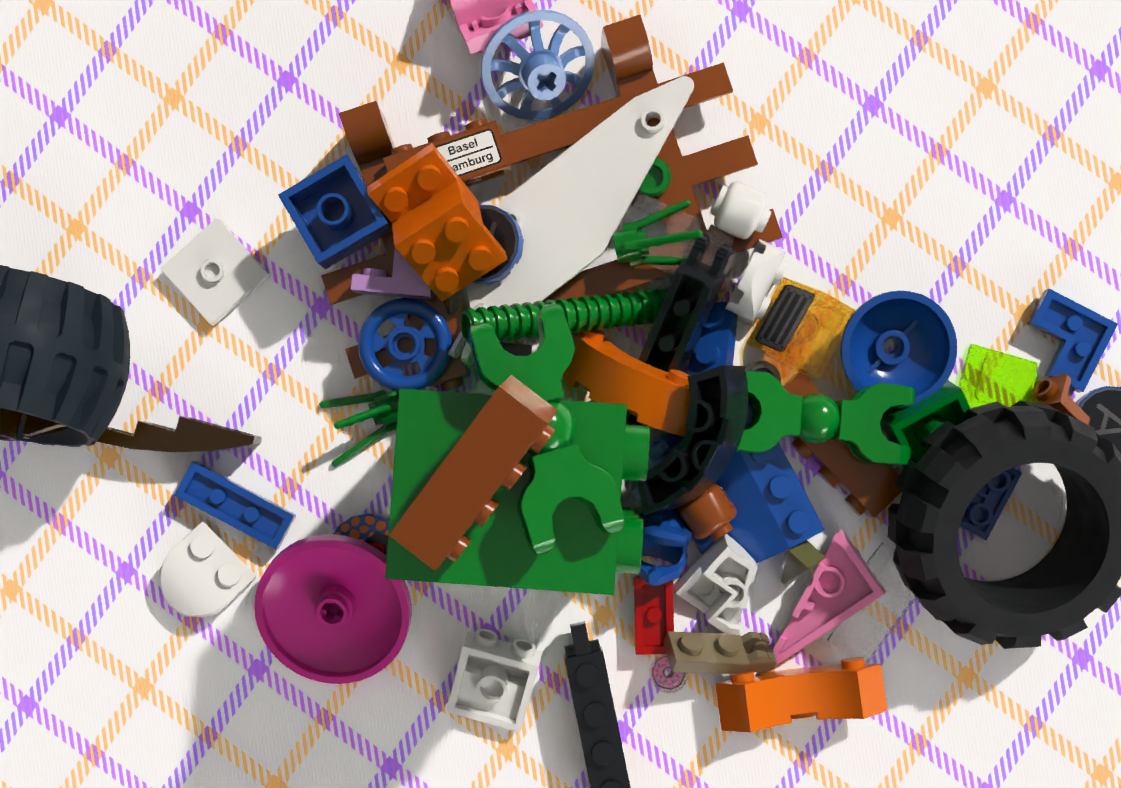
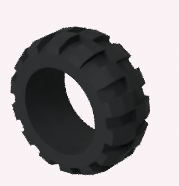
[888,400,1121,649]

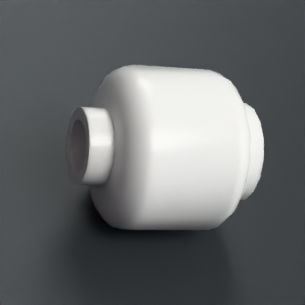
[709,181,771,240]

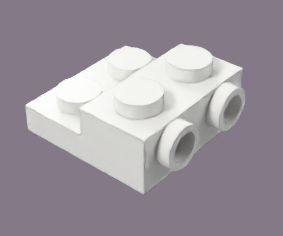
[446,629,542,733]

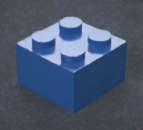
[278,154,392,270]

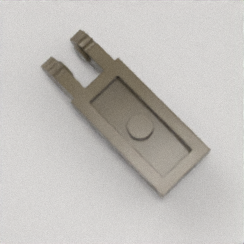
[663,631,777,674]

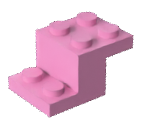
[448,0,544,54]

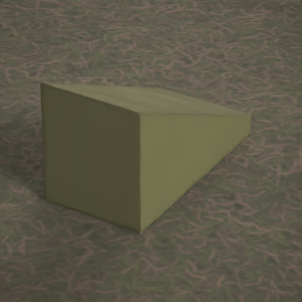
[781,540,826,584]

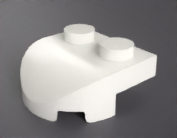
[725,239,788,325]
[160,521,256,617]

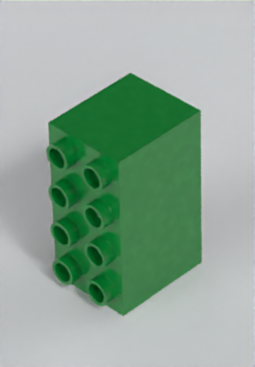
[385,388,650,595]

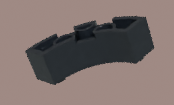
[637,365,748,515]

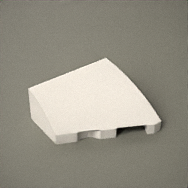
[674,534,758,635]

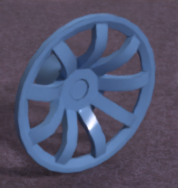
[481,10,595,120]

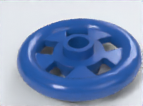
[358,298,452,392]

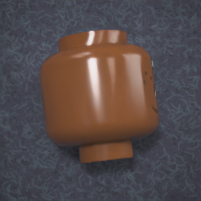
[678,483,737,542]

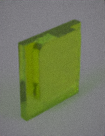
[958,344,1038,408]

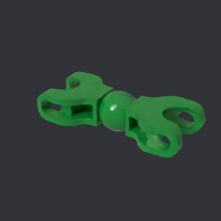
[468,303,625,556]
[736,371,915,465]

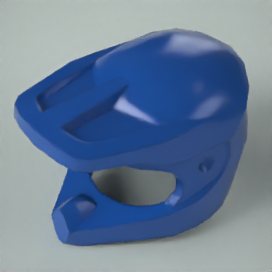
[637,510,692,586]

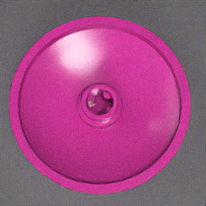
[254,534,412,684]

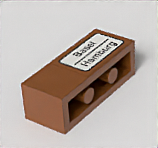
[383,119,512,187]

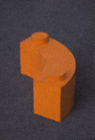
[562,329,690,437]
[715,657,888,733]

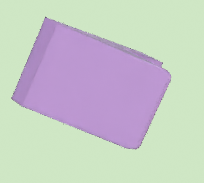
[351,248,434,301]

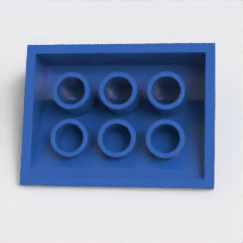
[652,400,825,563]

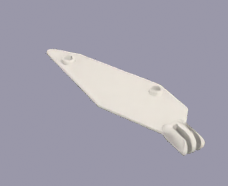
[448,76,694,369]

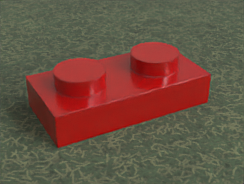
[633,575,674,655]

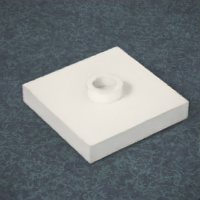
[160,218,270,326]

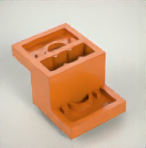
[367,143,508,302]

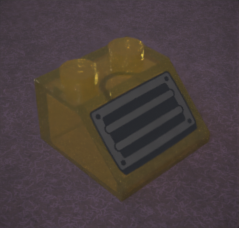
[745,277,856,381]

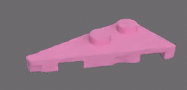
[772,529,886,667]

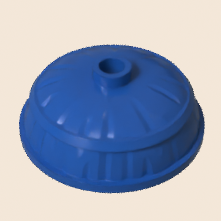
[840,290,957,408]

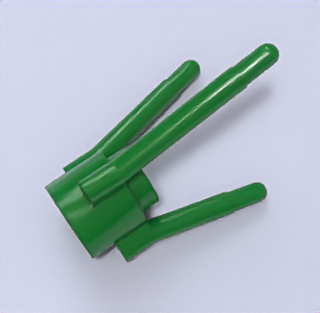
[613,200,703,267]
[319,389,399,467]

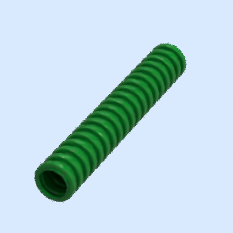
[461,287,669,345]

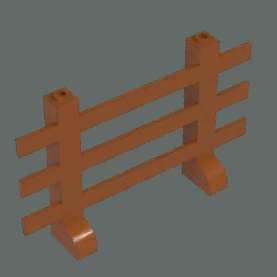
[321,15,783,391]

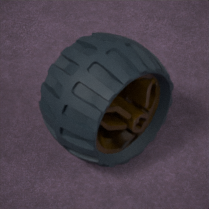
[0,265,130,447]

